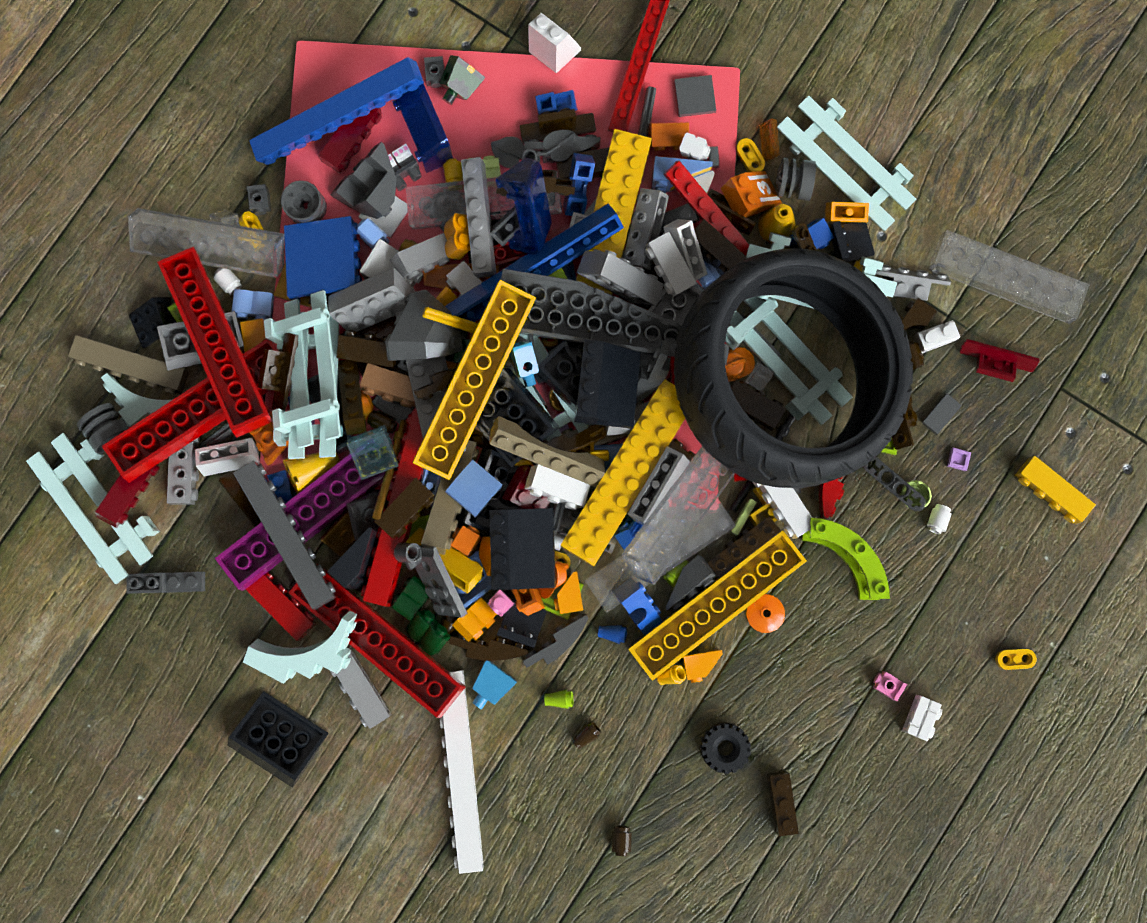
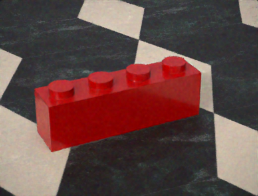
[245,571,316,641]

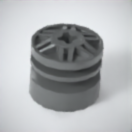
[776,157,816,201]
[281,180,327,224]
[77,403,129,454]

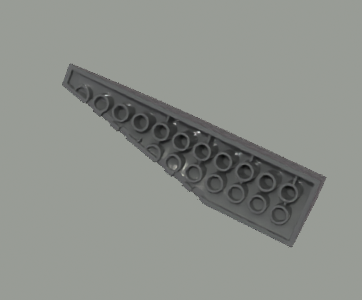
[501,269,729,365]

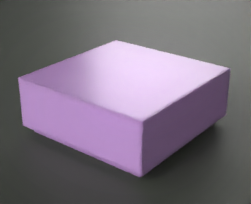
[947,447,971,471]

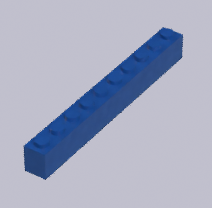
[249,57,424,165]
[445,203,624,330]

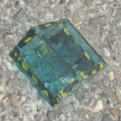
[347,425,399,480]

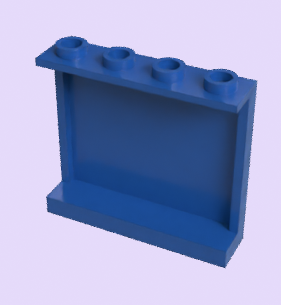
[284,216,362,302]

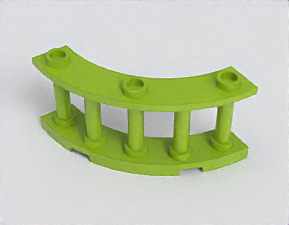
[801,518,890,600]

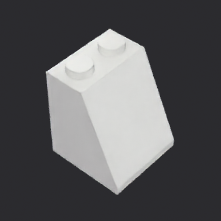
[528,13,581,73]
[360,239,423,287]

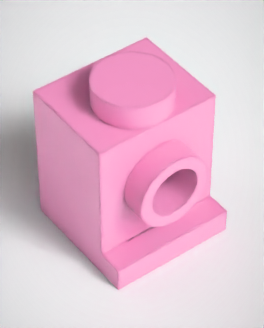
[488,590,515,617]
[873,671,907,701]

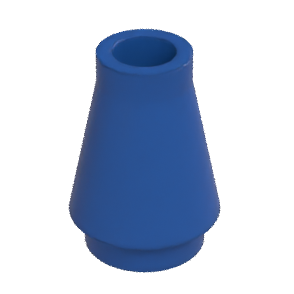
[598,625,627,644]

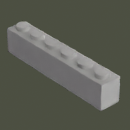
[461,157,496,279]

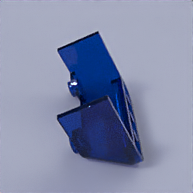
[392,84,453,173]

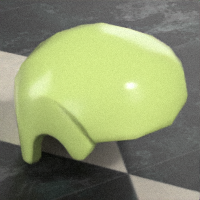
[900,480,932,508]

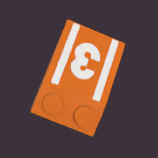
[720,171,782,218]

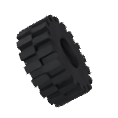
[700,723,751,774]

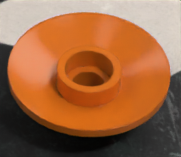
[746,594,785,633]

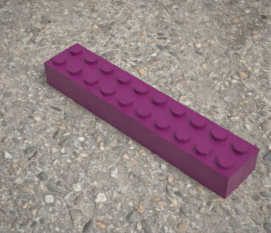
[214,437,398,591]

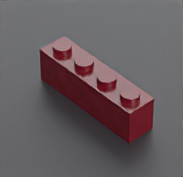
[318,108,382,173]
[95,464,160,528]

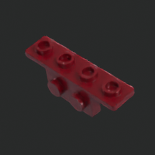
[960,339,1040,382]

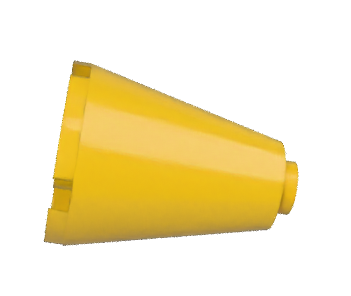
[758,204,796,244]
[283,453,340,494]

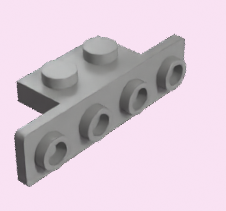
[876,264,951,301]

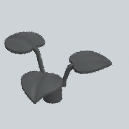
[491,130,575,216]

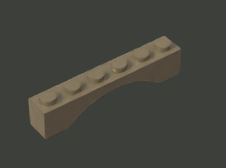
[489,416,605,487]

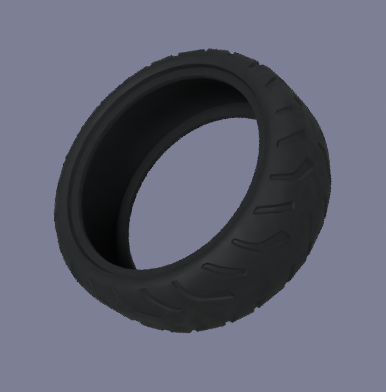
[674,248,913,488]

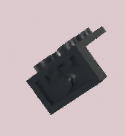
[829,221,875,262]
[129,297,177,348]
[497,598,547,648]

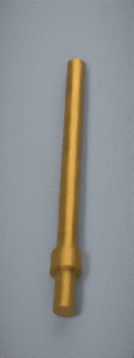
[372,420,407,520]

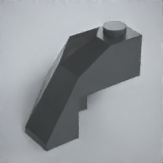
[330,142,397,219]
[385,290,463,361]

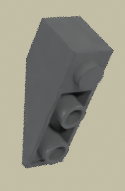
[666,556,717,612]

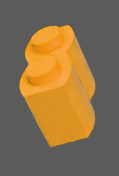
[444,213,470,259]
[452,597,497,642]

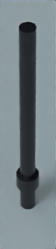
[730,413,795,513]

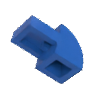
[535,90,578,115]
[267,470,295,504]

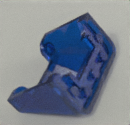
[496,158,552,254]

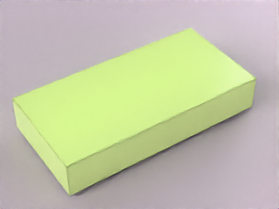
[729,499,757,536]

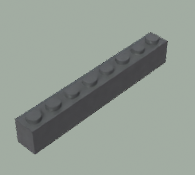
[233,460,336,610]

